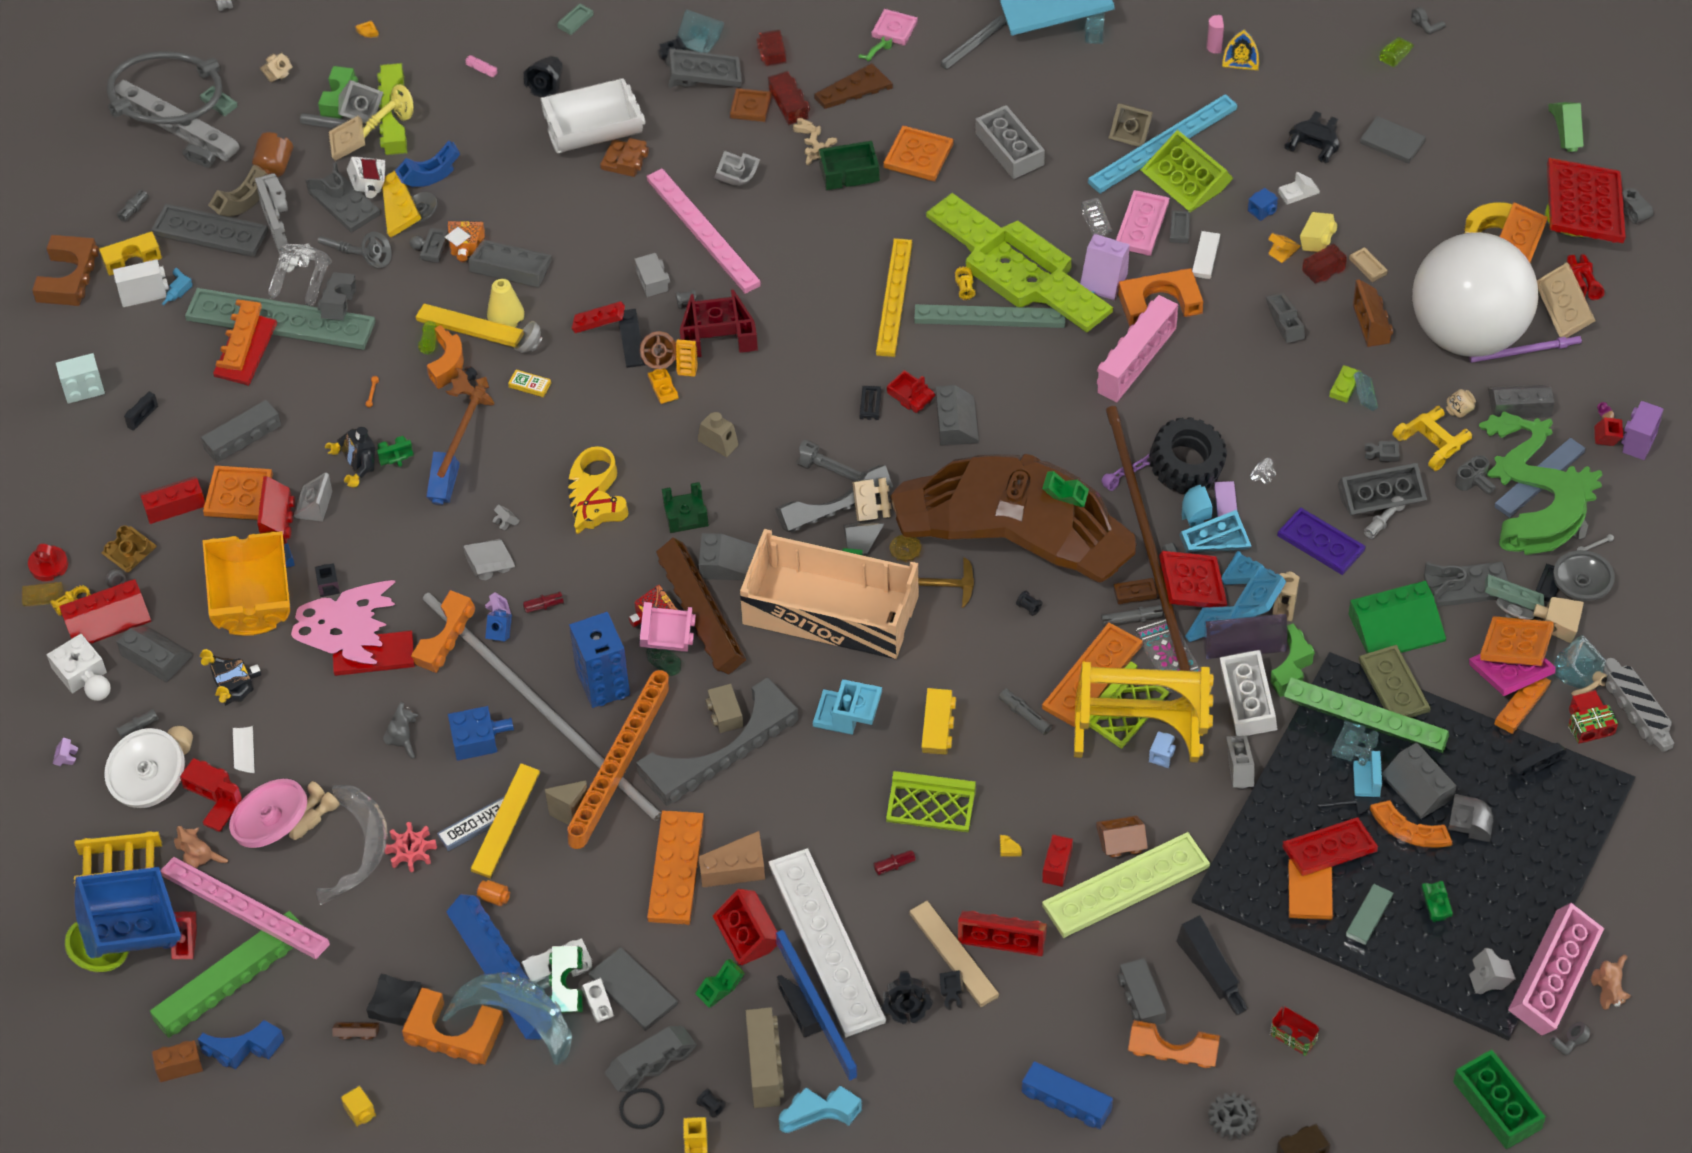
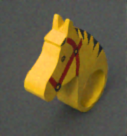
[568,446,629,534]

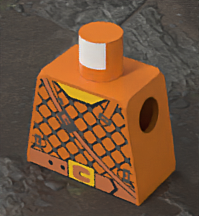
[448,221,485,262]

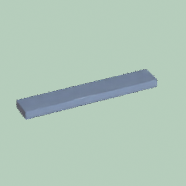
[1494,438,1586,518]

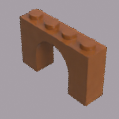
[32,235,99,306]

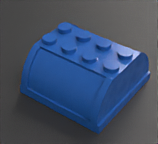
[75,867,181,958]

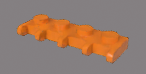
[215,299,262,371]

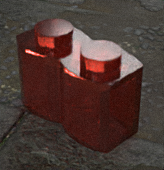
[756,29,786,66]

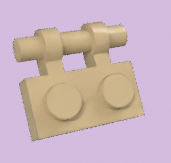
[852,478,892,521]

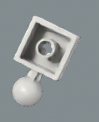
[47,634,111,701]

